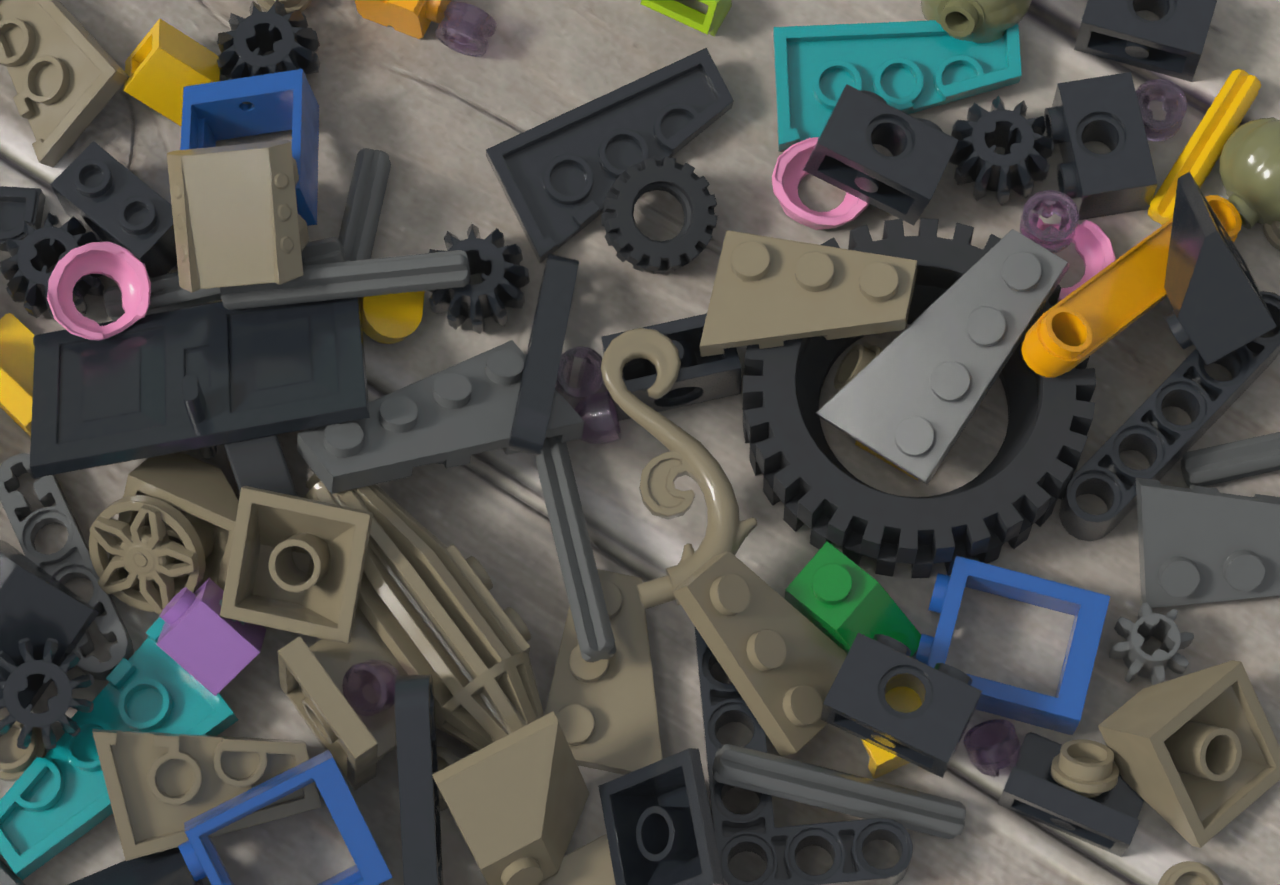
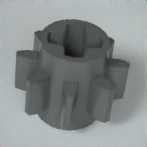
[1109,602,1194,685]

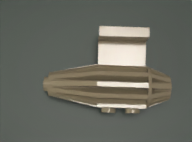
[278,474,544,791]

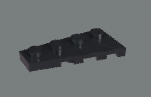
[486,48,734,263]

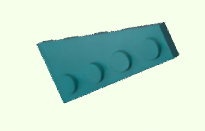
[773,20,1022,152]
[0,617,239,880]

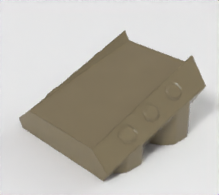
[167,140,309,293]

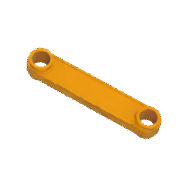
[1021,195,1242,378]

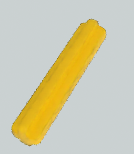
[1148,69,1261,225]

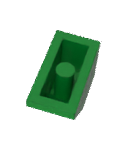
[784,541,921,658]

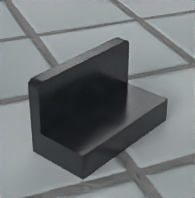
[997,732,1145,857]

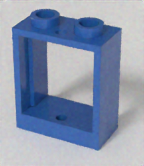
[180,69,319,226]
[915,556,1110,736]
[178,750,393,885]

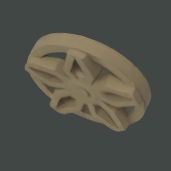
[89,495,206,614]

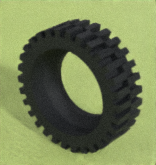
[742,218,1096,578]

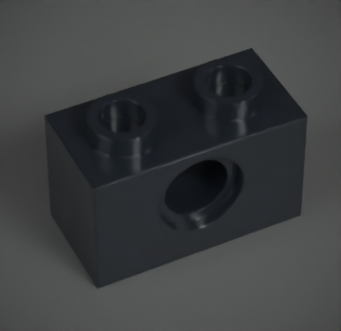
[1074,0,1217,82]
[1044,72,1158,221]
[803,84,958,226]
[50,141,177,278]
[601,313,741,421]
[821,632,982,778]

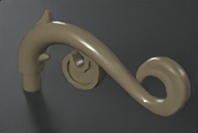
[600,328,757,610]

